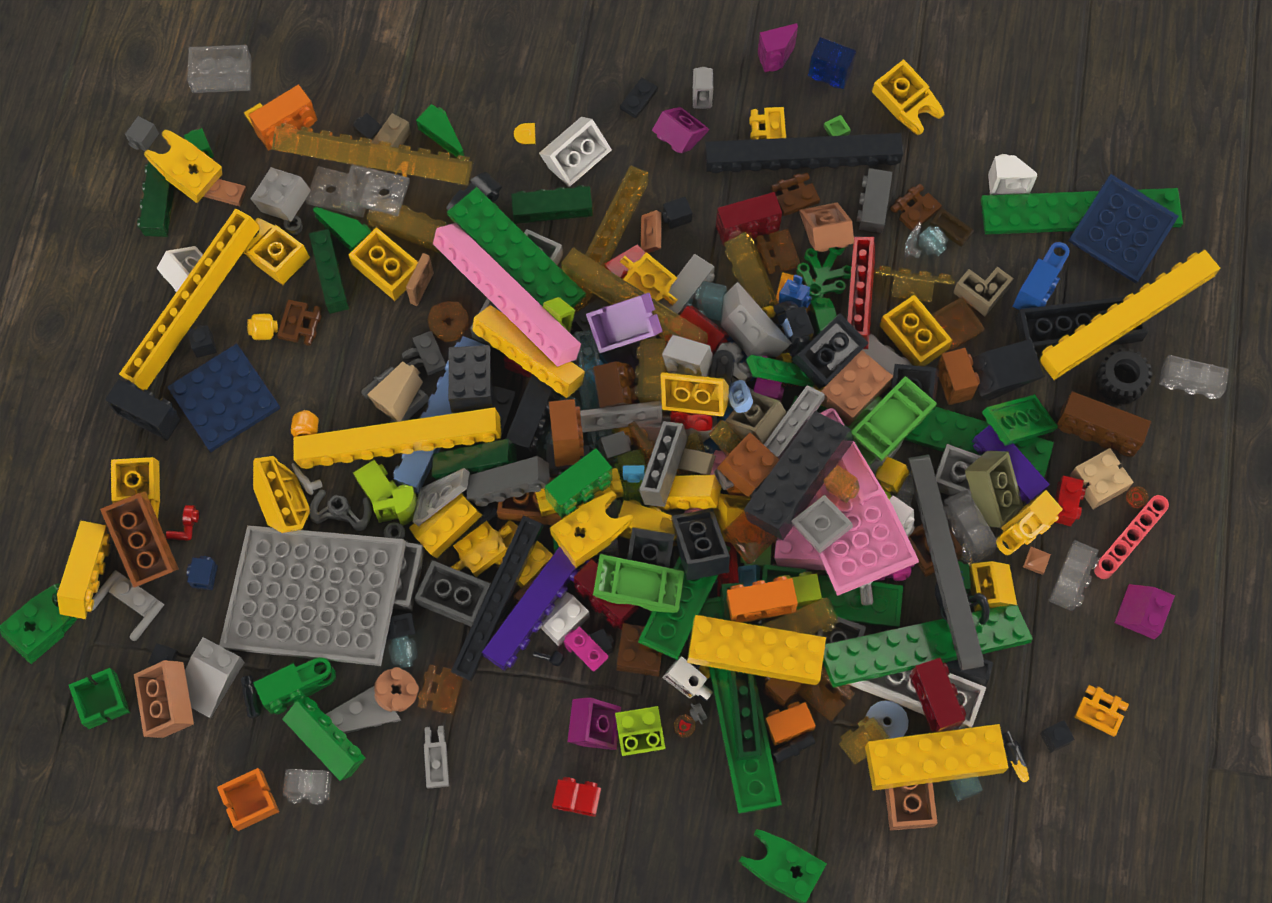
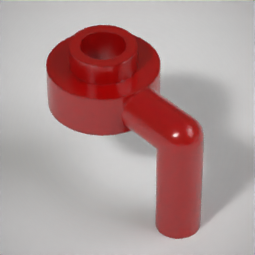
[166,505,199,541]

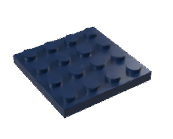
[1068,174,1179,283]
[167,344,281,453]

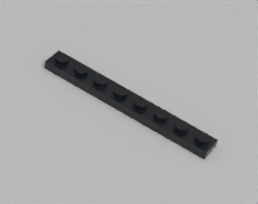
[451,515,544,682]

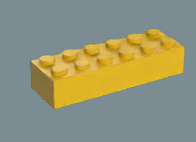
[687,615,826,685]
[865,724,1008,790]

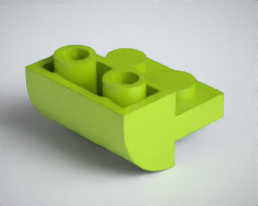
[372,485,417,526]
[615,706,665,756]

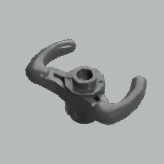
[310,489,372,531]

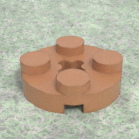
[374,667,419,712]

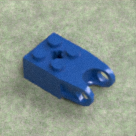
[1012,242,1070,310]

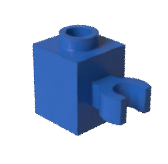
[779,275,812,308]

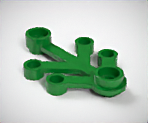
[796,247,852,301]

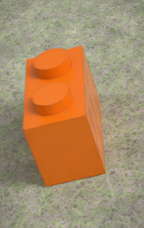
[765,701,816,746]

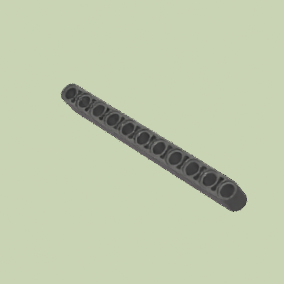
[907,454,984,671]

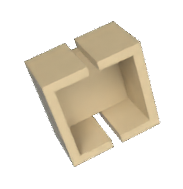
[1070,448,1134,509]

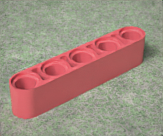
[1094,495,1169,579]

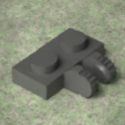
[402,331,446,375]

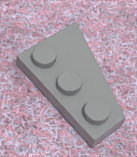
[413,468,470,526]
[326,686,401,733]

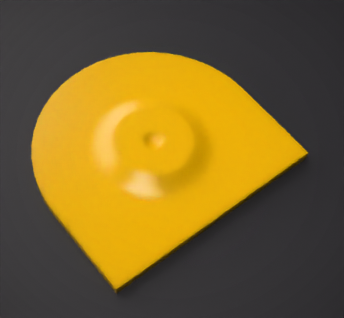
[514,123,535,144]

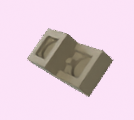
[678,448,716,475]

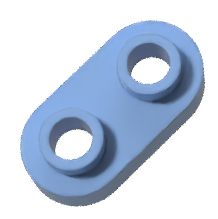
[729,380,753,413]

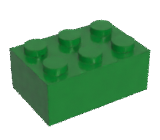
[545,448,612,518]

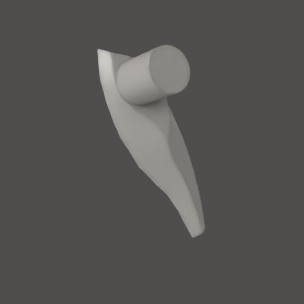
[291,463,323,495]

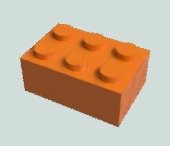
[249,84,318,151]
[727,576,798,623]

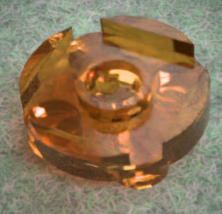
[428,301,469,342]

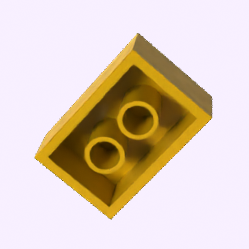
[349,227,418,301]
[880,295,953,366]

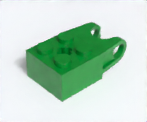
[0,584,78,664]
[253,657,336,714]
[739,829,827,903]

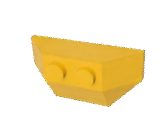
[253,456,310,533]

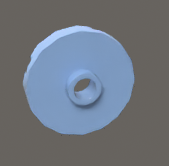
[864,700,909,740]

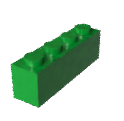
[283,697,366,781]

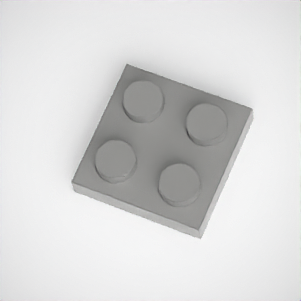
[791,495,853,553]

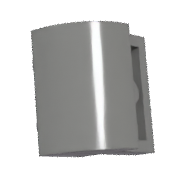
[716,342,754,382]

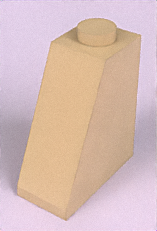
[367,362,423,422]

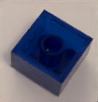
[808,37,856,89]

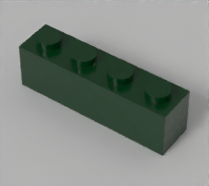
[137,161,174,237]
[511,185,593,224]
[309,229,349,314]
[432,439,517,480]

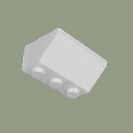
[539,117,612,187]

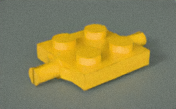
[620,252,678,306]
[450,521,513,577]

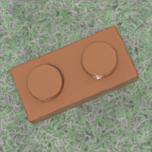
[203,179,247,206]
[641,210,662,253]

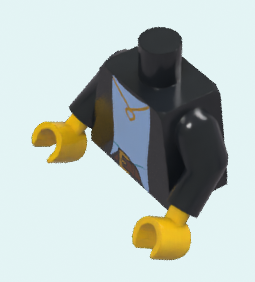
[761,301,814,363]

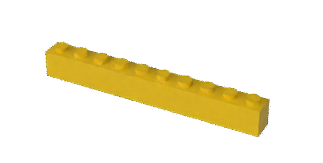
[119,209,260,391]
[1040,250,1220,380]
[294,407,501,469]

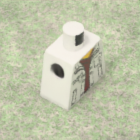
[662,656,713,701]

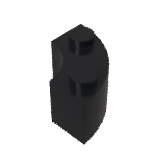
[446,172,502,210]

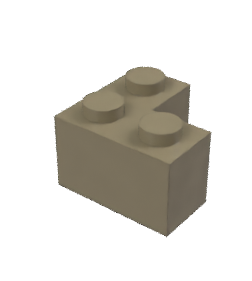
[953,267,1014,316]

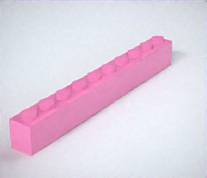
[433,223,581,367]

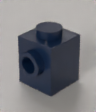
[187,556,218,590]

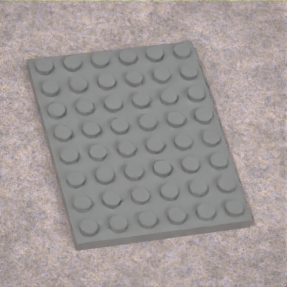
[219,525,406,666]

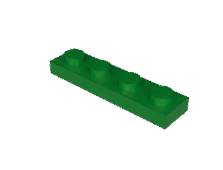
[746,355,815,387]

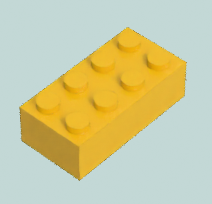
[57,521,111,619]

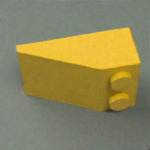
[495,520,553,588]

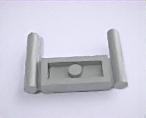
[92,570,164,641]

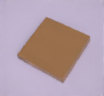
[406,253,434,306]

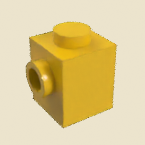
[875,456,910,494]

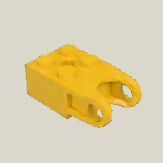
[872,59,944,135]
[144,130,222,203]
[243,218,310,285]
[111,457,160,519]
[996,490,1063,555]
[550,491,634,568]
[618,500,678,546]

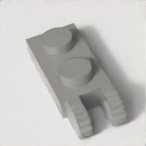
[424,726,449,789]

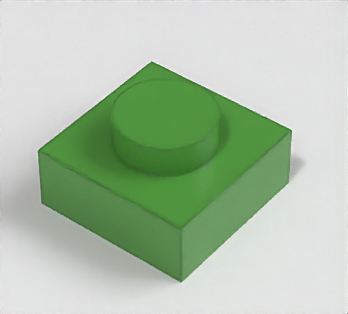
[823,115,851,136]

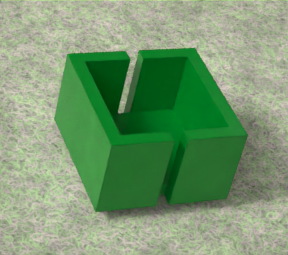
[69,668,130,729]

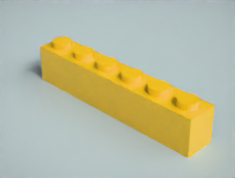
[472,305,585,398]

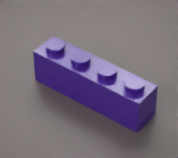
[972,425,1050,504]

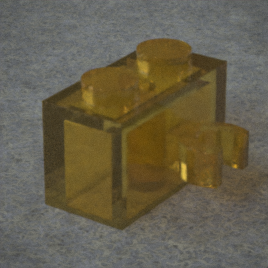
[839,716,891,765]

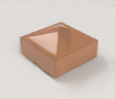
[1023,547,1051,575]

